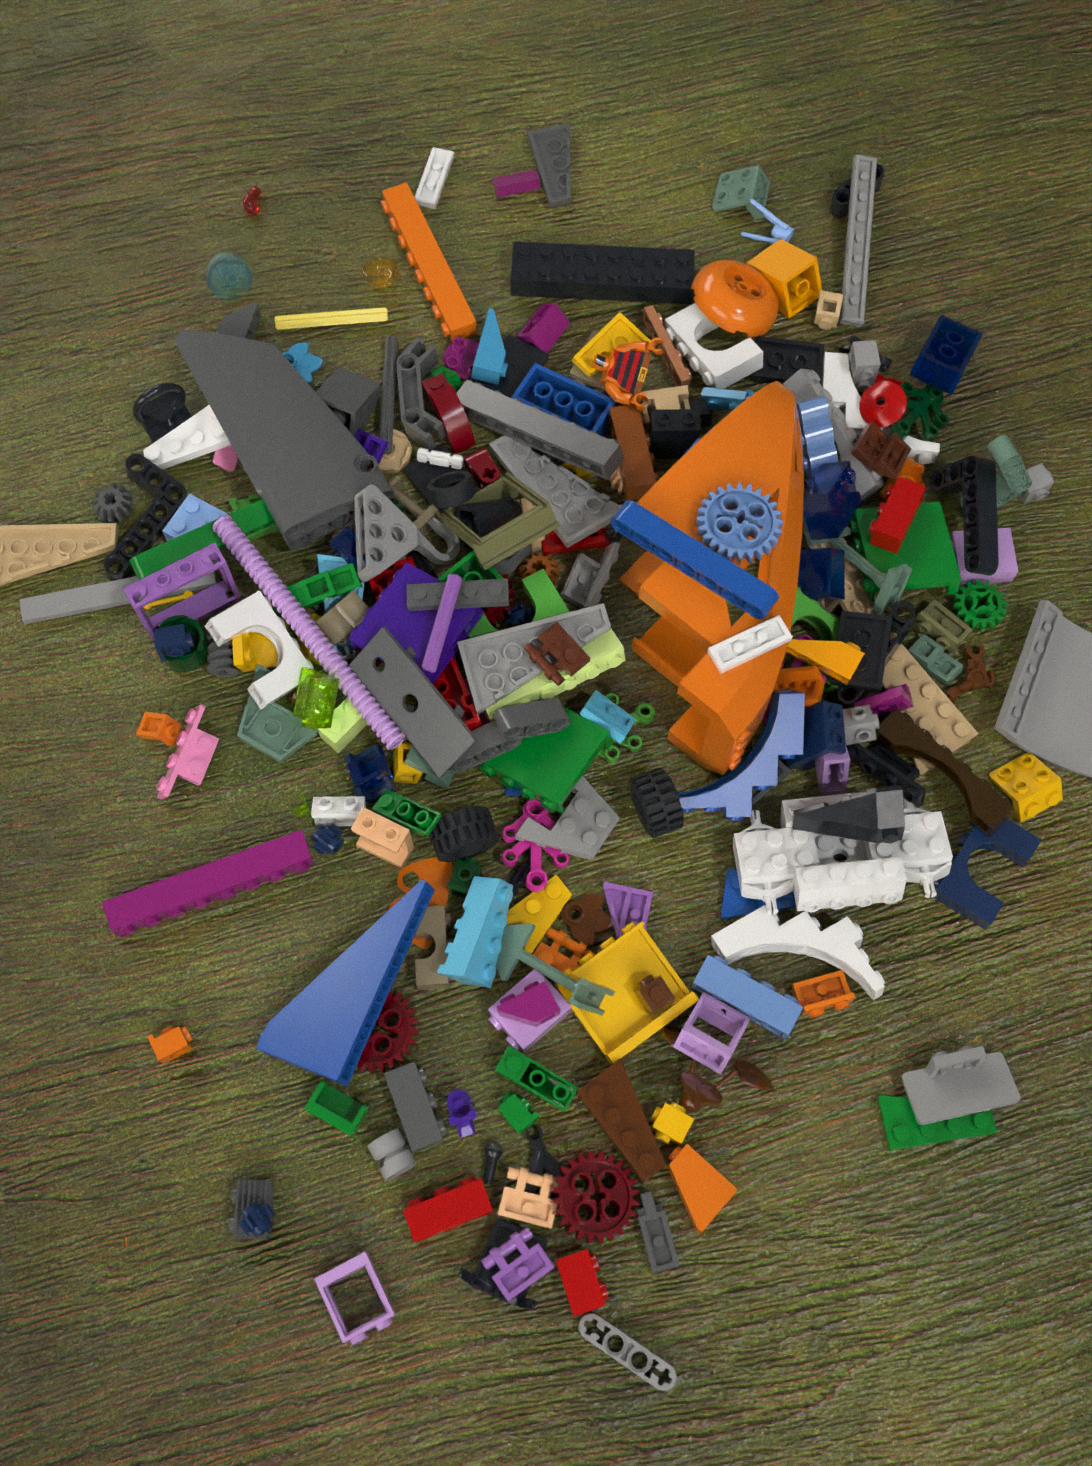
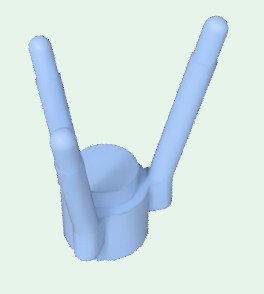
[741,199,795,244]

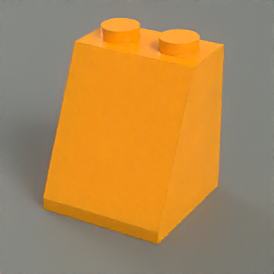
[746,239,822,319]

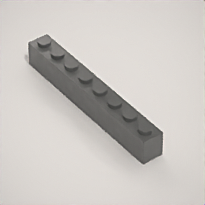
[456,380,624,480]

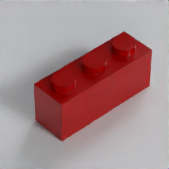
[868,477,926,554]
[403,1176,493,1243]

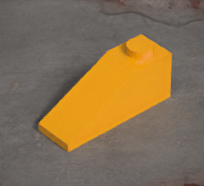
[786,639,865,685]

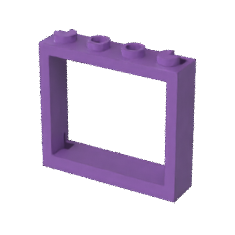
[123,543,242,645]

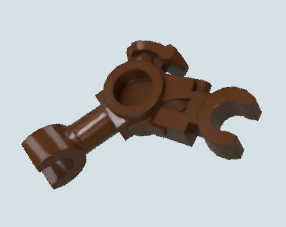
[946,645,995,703]

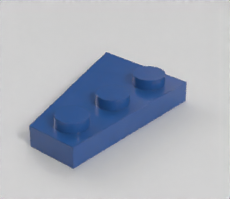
[720,869,796,920]

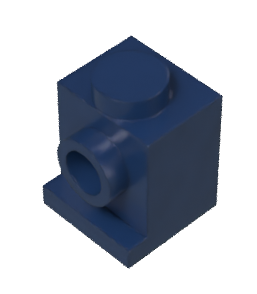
[153,624,195,662]

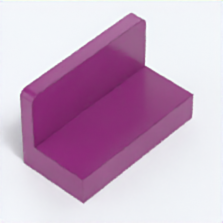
[516,303,570,353]

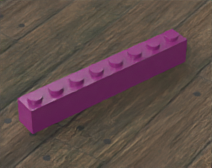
[102,830,314,937]

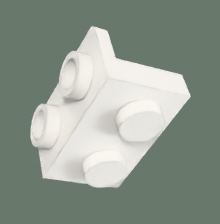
[311,796,366,826]

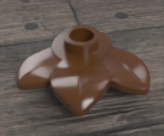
[562,894,613,945]

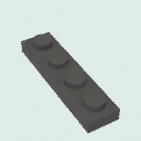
[407,579,509,611]

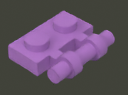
[481,1227,554,1302]

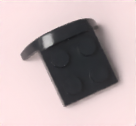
[458,1218,548,1310]

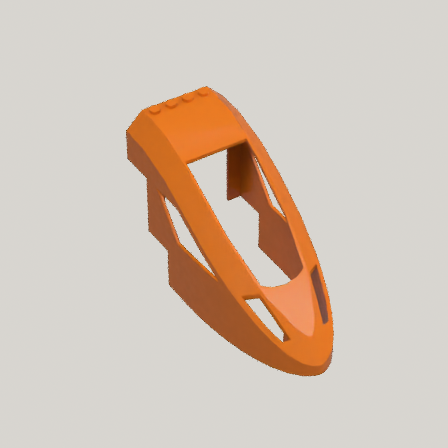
[619,381,804,775]

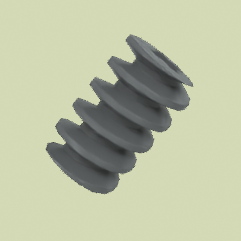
[207,631,239,677]

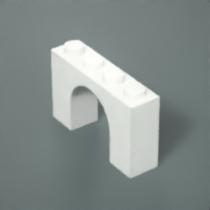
[665,303,763,389]
[205,590,316,710]

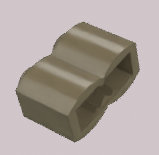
[315,590,369,646]

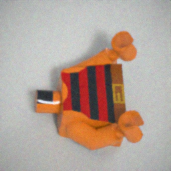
[592,337,664,411]

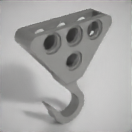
[354,484,460,582]

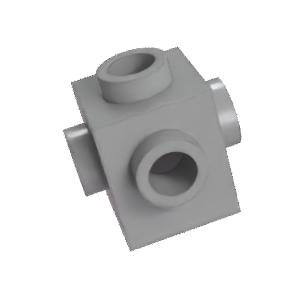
[843,704,880,745]

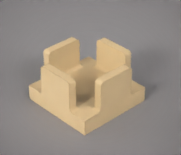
[639,385,690,433]

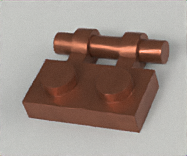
[524,622,590,686]

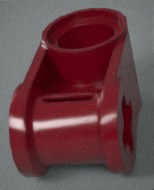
[463,447,500,489]

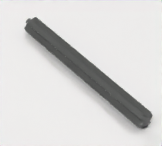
[379,336,398,455]

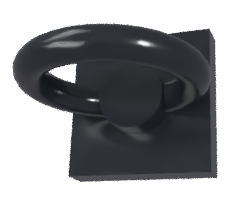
[133,383,192,443]

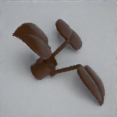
[660,1026,774,1113]

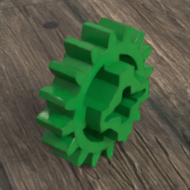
[952,579,1008,632]

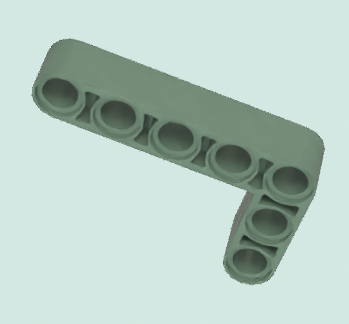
[958,435,1032,509]

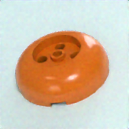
[691,259,778,337]

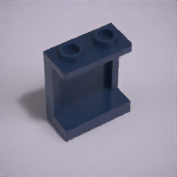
[786,701,846,771]

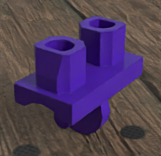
[447,1089,477,1138]

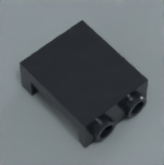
[649,409,701,459]

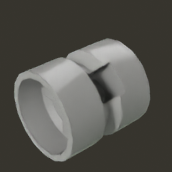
[367,1129,417,1181]

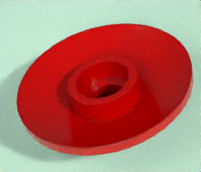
[859,381,907,428]

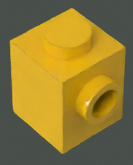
[649,1102,694,1146]

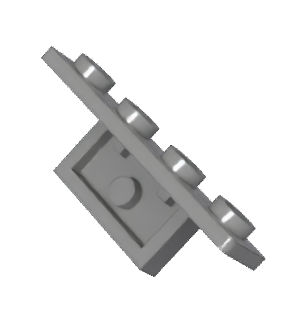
[560,542,620,610]

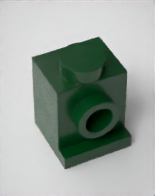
[447,857,483,898]

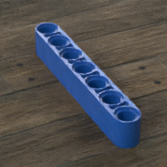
[610,500,779,620]

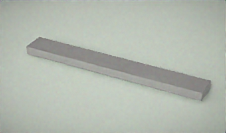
[839,154,877,327]
[19,561,217,624]

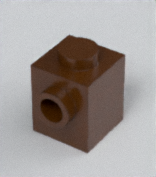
[634,975,675,1014]

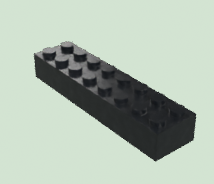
[510,241,695,304]

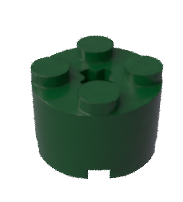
[154,615,209,673]

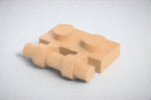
[497,1167,559,1229]

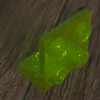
[293,667,339,729]

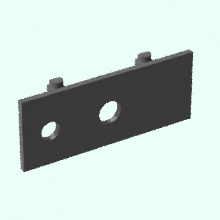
[349,627,478,778]

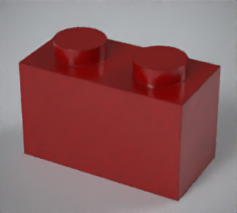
[556,1249,609,1317]

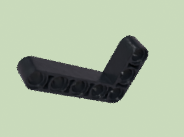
[104,454,187,581]
[929,456,999,576]

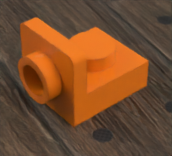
[136,712,182,747]

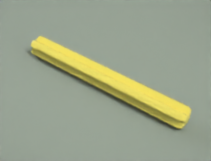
[275,307,388,329]

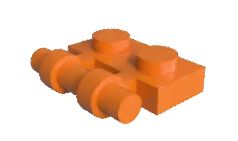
[528,927,596,983]

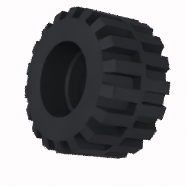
[630,767,684,838]
[429,806,499,862]

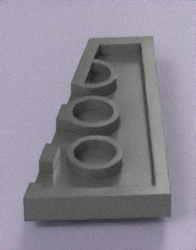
[528,123,571,208]

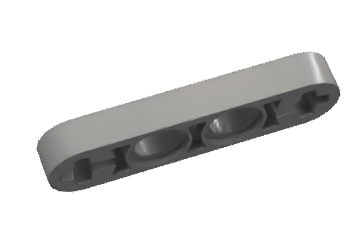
[579,1314,677,1391]

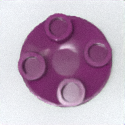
[444,337,479,380]

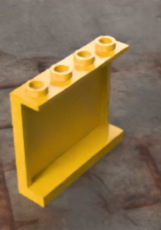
[554,921,699,1064]

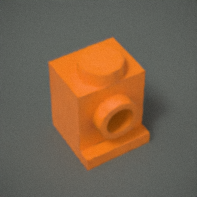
[147,1025,194,1064]

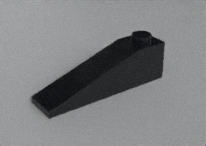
[792,785,905,843]

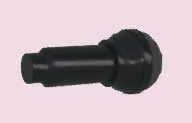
[483,1142,503,1185]

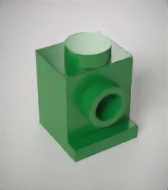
[498,1091,540,1136]

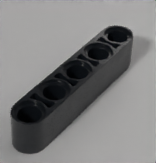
[837,601,916,709]

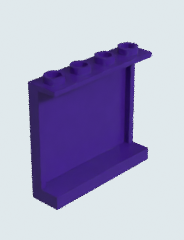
[349,562,483,684]

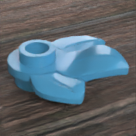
[282,343,323,383]

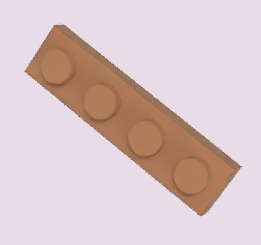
[643,305,692,390]

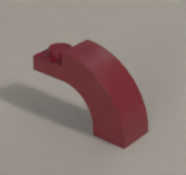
[421,373,476,454]

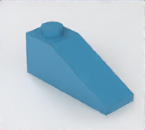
[471,308,508,385]

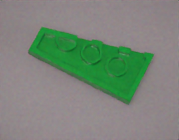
[877,1095,997,1151]

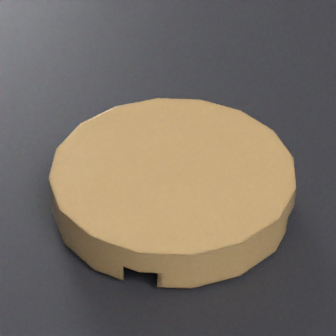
[373,429,412,474]

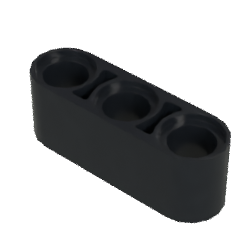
[829,164,885,218]

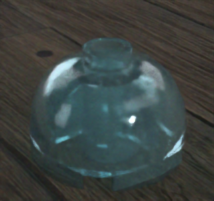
[206,251,252,299]

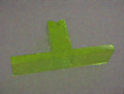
[293,791,315,823]

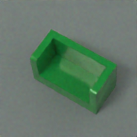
[304,1080,371,1138]

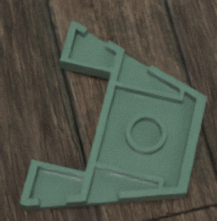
[237,664,336,763]

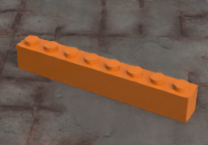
[380,182,477,343]

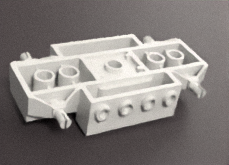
[733,792,953,915]

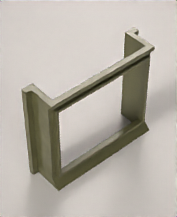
[434,472,560,570]

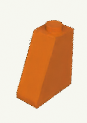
[667,1144,738,1234]

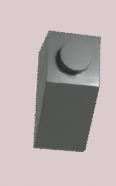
[216,302,262,340]

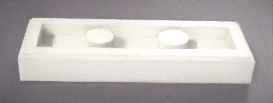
[415,147,454,209]
[707,615,792,674]

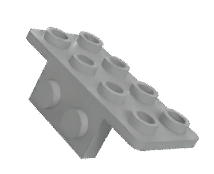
[901,1045,1020,1125]

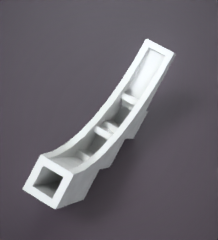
[821,352,940,464]
[711,905,885,1000]

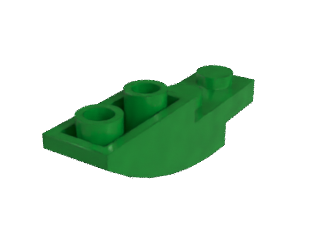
[270,563,362,618]

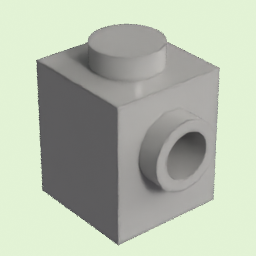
[1018,463,1054,504]

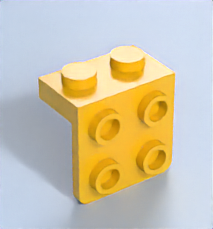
[989,753,1063,823]

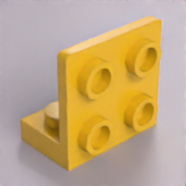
[232,618,289,672]

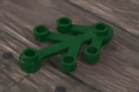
[888,381,949,441]

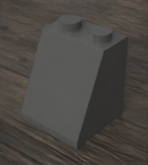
[316,367,380,437]

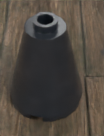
[453,497,521,551]

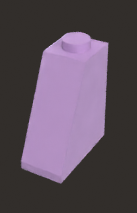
[814,747,850,796]

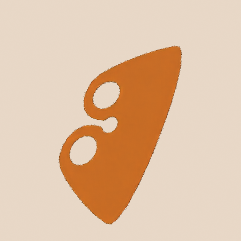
[389,857,453,950]

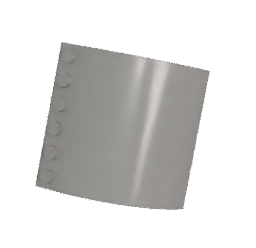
[994,599,1092,778]

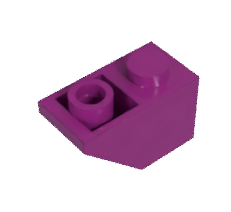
[497,981,560,1027]

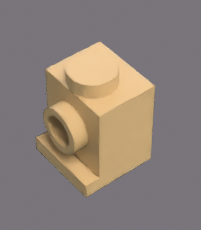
[814,290,843,330]

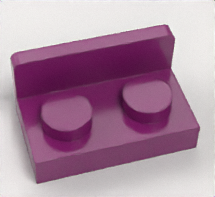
[854,684,914,719]

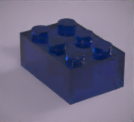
[910,315,983,395]
[803,461,861,540]

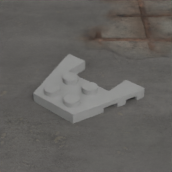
[515,776,620,861]

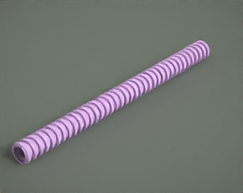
[213,515,406,750]

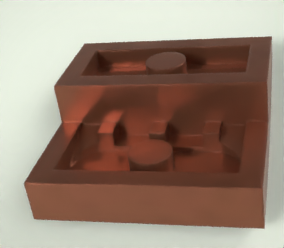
[851,421,911,479]

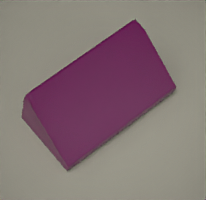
[492,169,540,198]

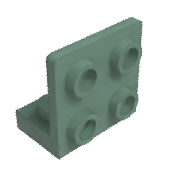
[712,165,770,220]

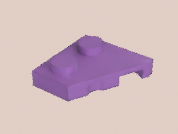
[603,882,653,938]

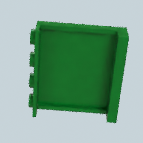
[849,502,961,602]
[479,707,613,815]

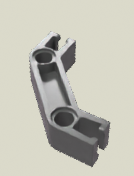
[396,337,446,452]

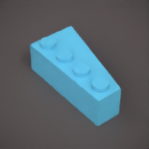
[437,876,513,988]

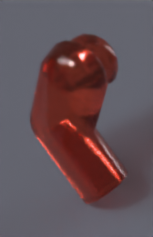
[242,186,262,216]

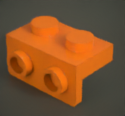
[769,666,825,707]
[791,970,856,1018]

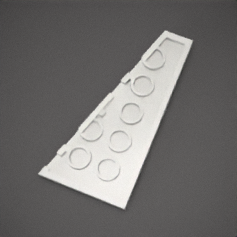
[143,405,231,470]

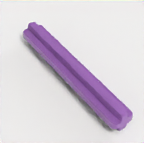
[422,574,462,673]

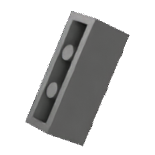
[384,1061,447,1154]

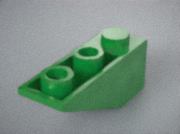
[372,789,442,837]
[493,1046,579,1112]

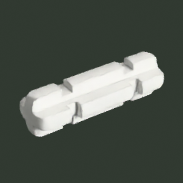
[417,448,463,469]

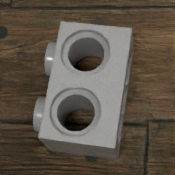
[848,340,881,392]

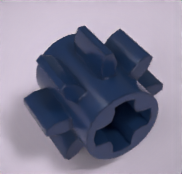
[505,604,535,628]
[312,823,344,856]
[239,1201,275,1238]

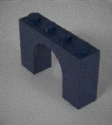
[933,820,1041,930]

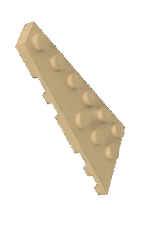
[0,523,119,586]
[882,632,979,778]

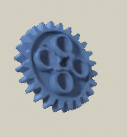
[696,482,783,564]

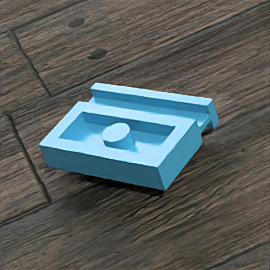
[579,690,636,744]

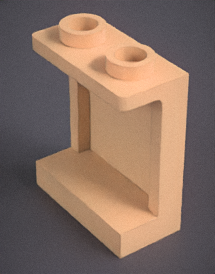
[351,807,414,869]

